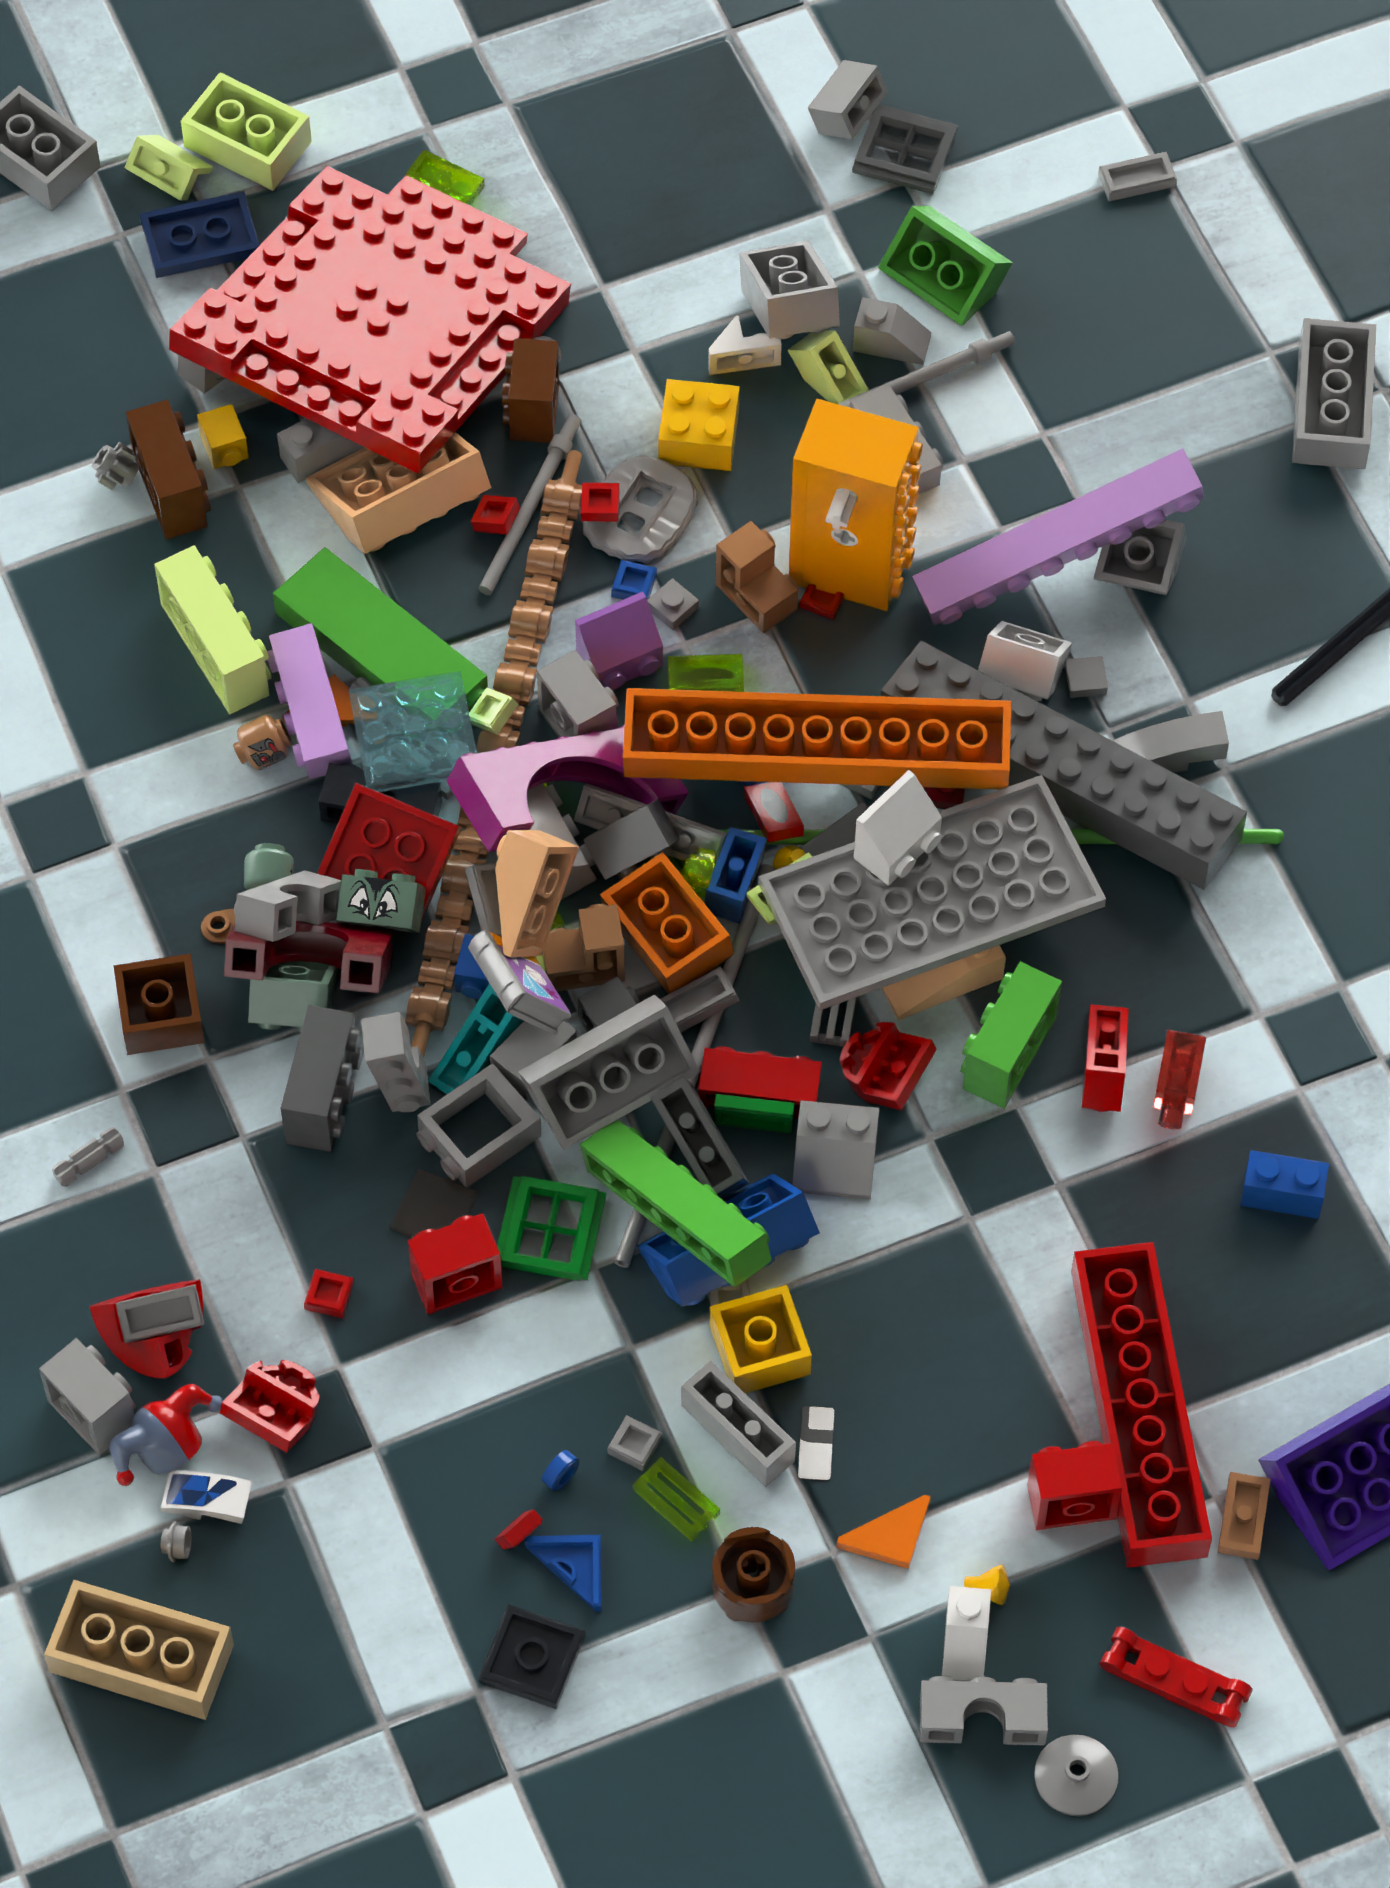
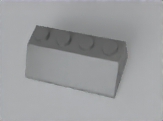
[518,994,700,1150]

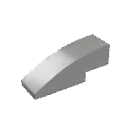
[1112,711,1229,772]

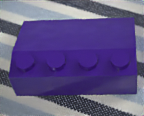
[1258,1384,1390,1570]

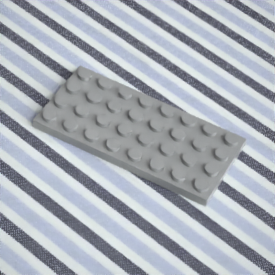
[758,775,1106,1010]

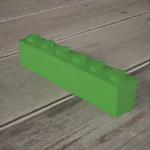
[580,1119,772,1287]

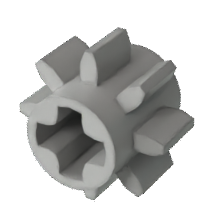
[92,442,139,490]

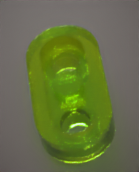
[681,848,715,893]

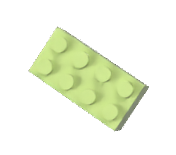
[154,545,271,715]

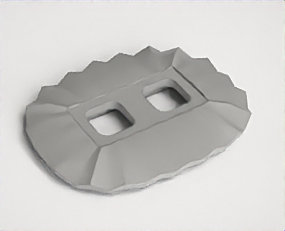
[582,456,698,564]

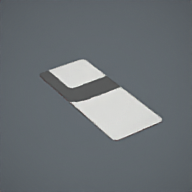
[798,1406,834,1480]

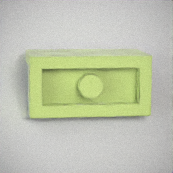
[124,135,213,201]

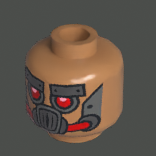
[233,715,292,770]

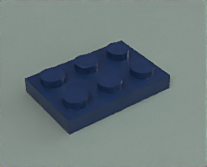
[139,191,260,278]

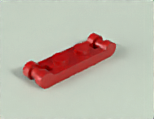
[1099,1627,1253,1728]

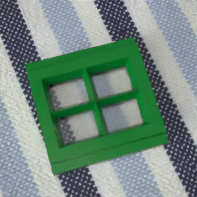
[497,1176,607,1281]

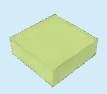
[466,688,519,735]

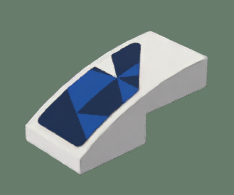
[160,1470,252,1524]

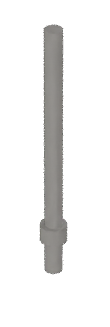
[838,331,1015,407]
[478,414,582,595]

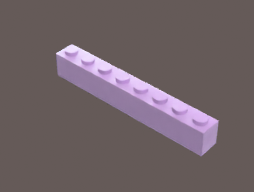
[912,448,1204,626]

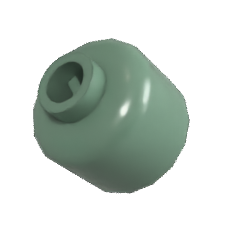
[243,843,294,890]

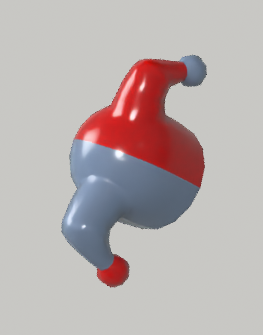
[109,1384,223,1486]

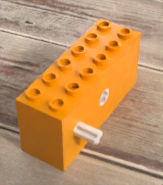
[789,399,923,611]

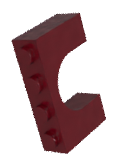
[224,921,395,993]

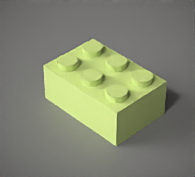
[181,72,312,191]

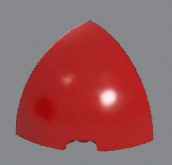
[89,1279,203,1378]

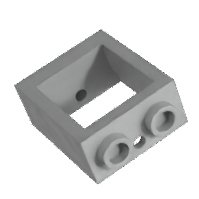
[416,1063,541,1188]

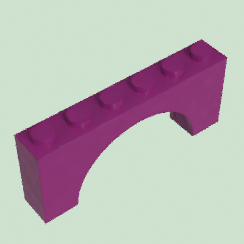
[446,725,689,852]

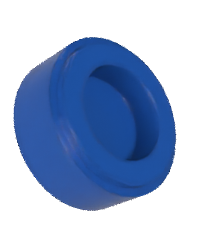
[541,1450,579,1491]

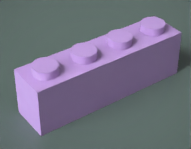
[267,623,353,779]

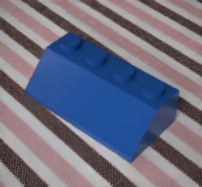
[637,1173,820,1307]

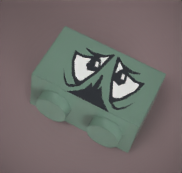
[336,869,426,933]

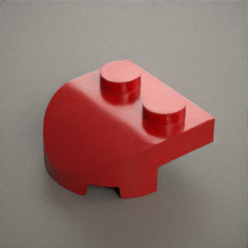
[840,1022,937,1110]
[219,1360,320,1453]

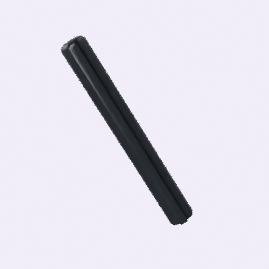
[1271,588,1390,707]

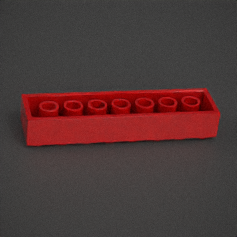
[1071,1242,1212,1568]

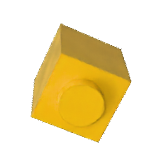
[197,404,248,469]

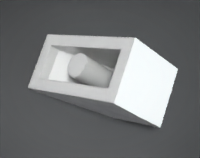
[942,1586,991,1682]

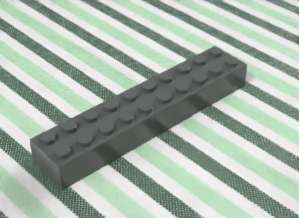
[880,641,1247,890]

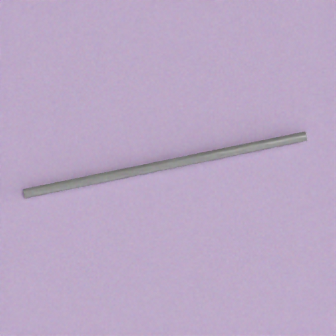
[614,864,775,1268]

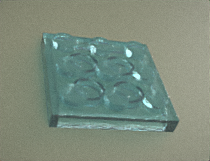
[348,671,477,792]

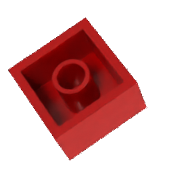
[408,1213,503,1315]
[1027,1441,1122,1531]

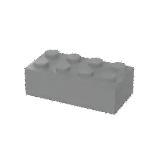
[1292,318,1377,469]

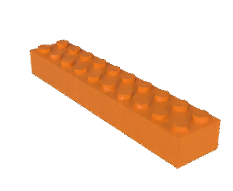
[623,688,1011,790]

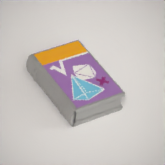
[468,929,572,1035]

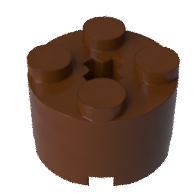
[712,1527,795,1623]

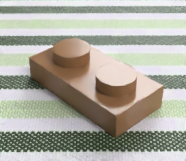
[1217,1472,1271,1560]

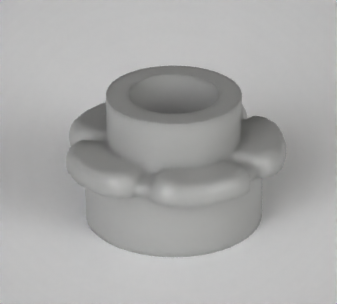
[161,1521,192,1562]

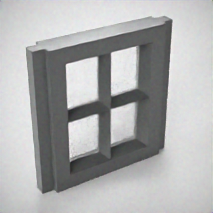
[852,104,958,194]

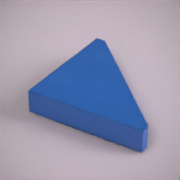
[525,1535,602,1612]

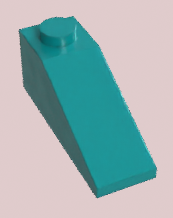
[428,983,524,1094]

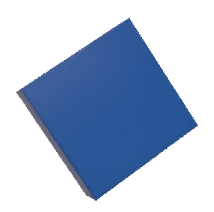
[611,560,657,600]

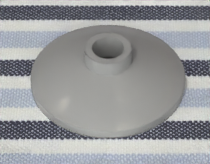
[1034,1735,1118,1816]

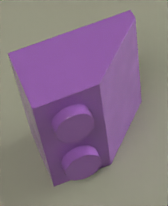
[575,592,663,690]

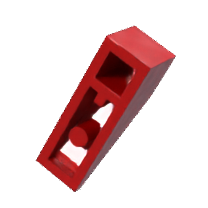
[1081,1004,1129,1112]

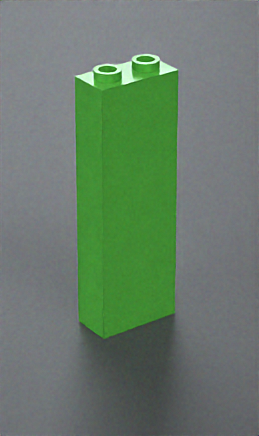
[273,547,488,742]

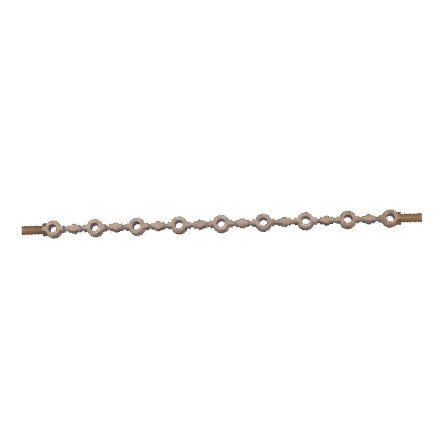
[405,450,582,1058]

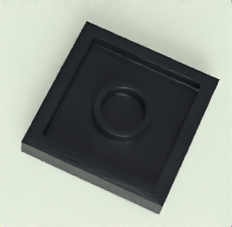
[478,1604,586,1709]

